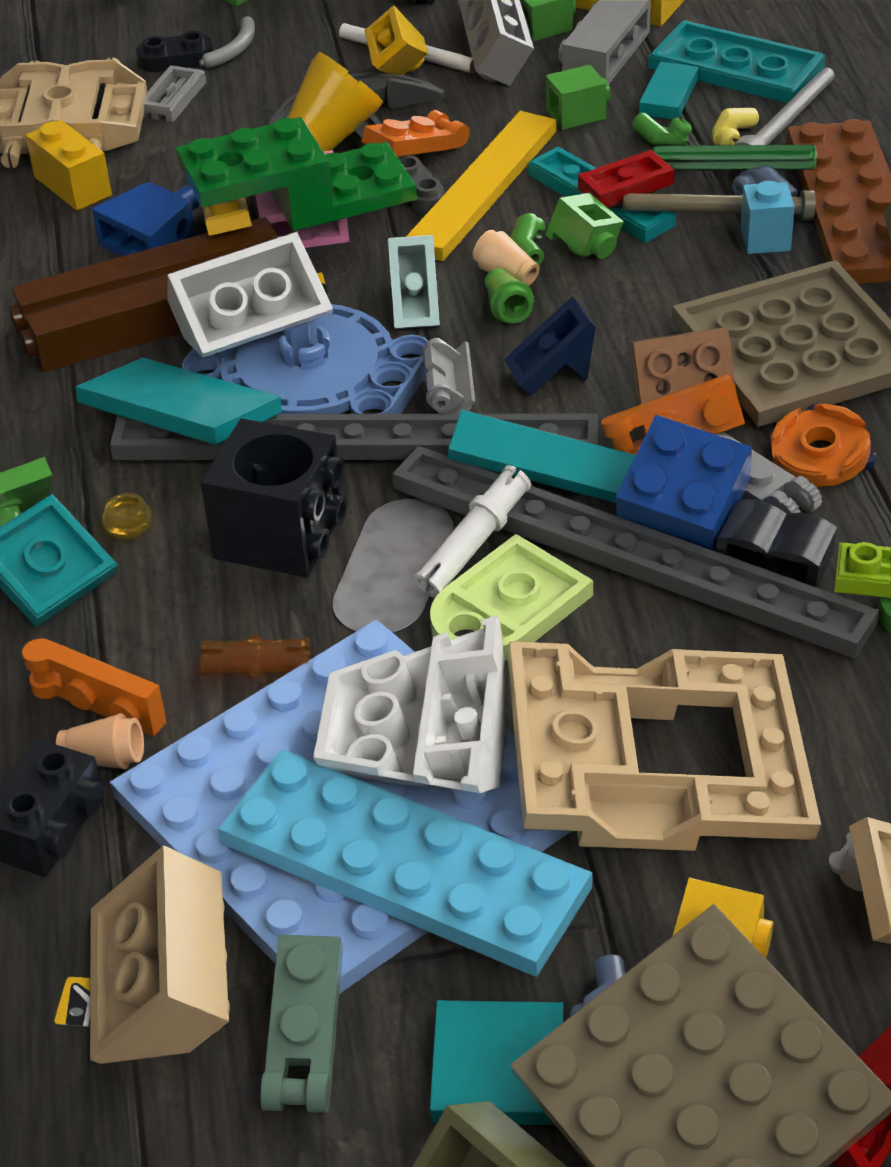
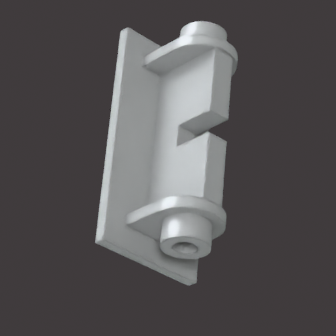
[422,338,475,414]

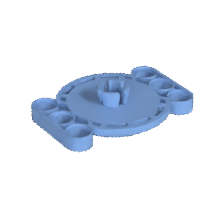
[182,304,429,414]

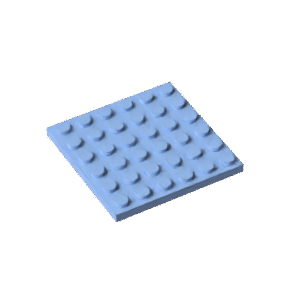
[110,619,571,994]

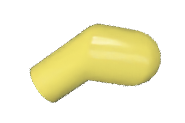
[711,108,759,145]

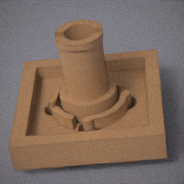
[629,327,736,438]

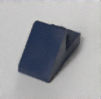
[503,296,596,395]

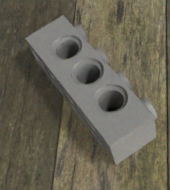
[458,0,534,86]

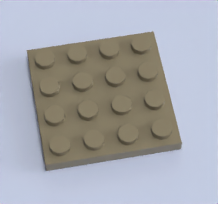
[672,260,891,427]
[510,904,891,1167]

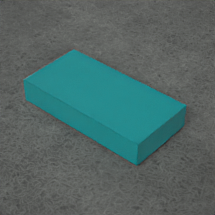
[639,62,699,120]

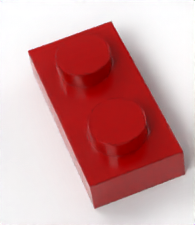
[578,150,674,208]

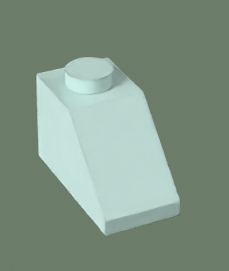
[388,235,440,329]

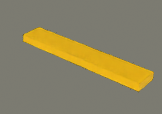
[406,111,557,261]

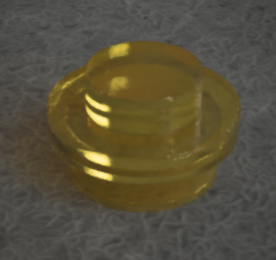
[102,493,153,539]

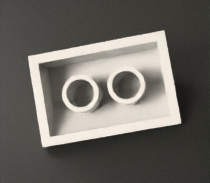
[167,232,333,358]

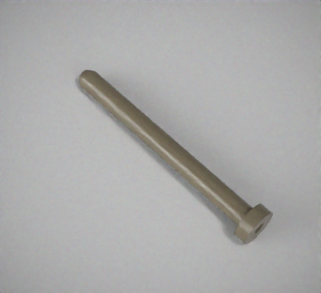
[622,190,816,221]

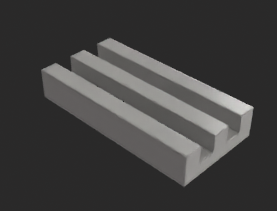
[143,66,206,122]

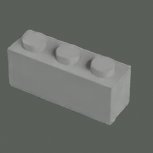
[558,0,651,84]

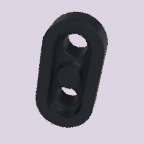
[136,31,213,72]

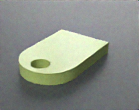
[430,534,593,661]

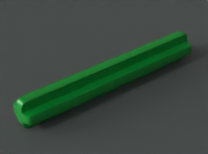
[653,144,817,171]

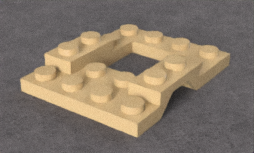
[507,641,821,851]

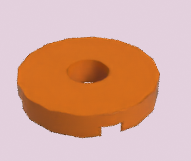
[771,404,871,487]

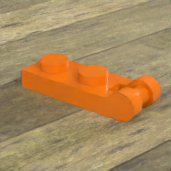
[361,110,470,157]
[601,374,745,455]
[22,638,167,737]

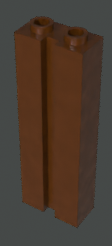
[9,217,278,373]

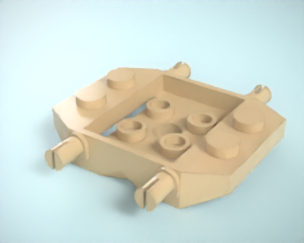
[0,58,147,168]

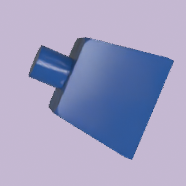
[92,183,199,256]

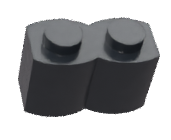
[716,499,837,588]

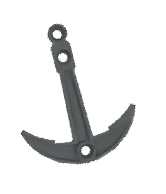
[269,72,445,215]

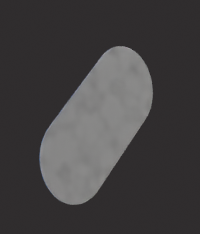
[333,499,454,633]

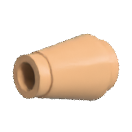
[473,230,540,286]
[56,713,144,769]

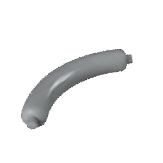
[199,16,255,69]

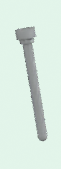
[734,68,835,145]

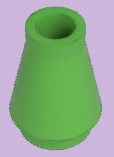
[485,268,534,324]

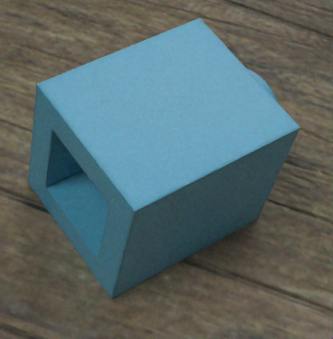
[741,181,795,254]

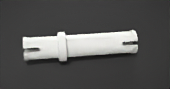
[413,465,532,598]

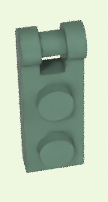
[261,935,343,1113]

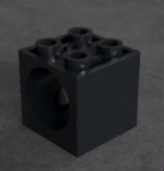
[201,418,347,578]

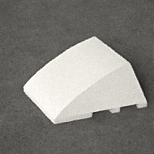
[313,615,509,793]

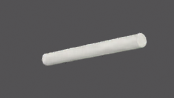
[339,23,476,74]

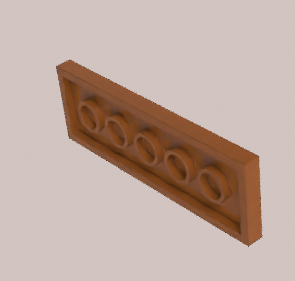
[787,119,891,284]

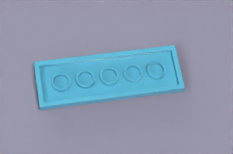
[218,749,592,977]

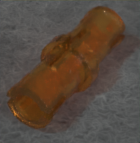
[200,635,312,678]

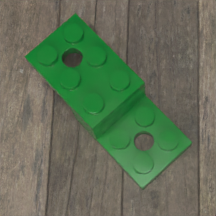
[175,117,417,231]

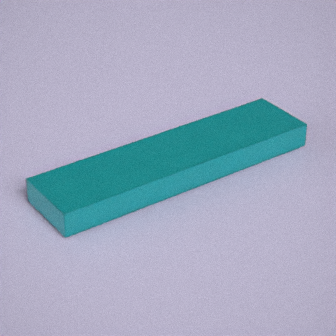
[528,147,676,243]
[447,410,636,503]

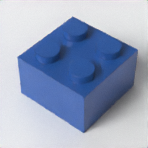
[615,415,752,552]

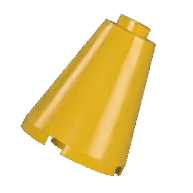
[287,52,383,151]

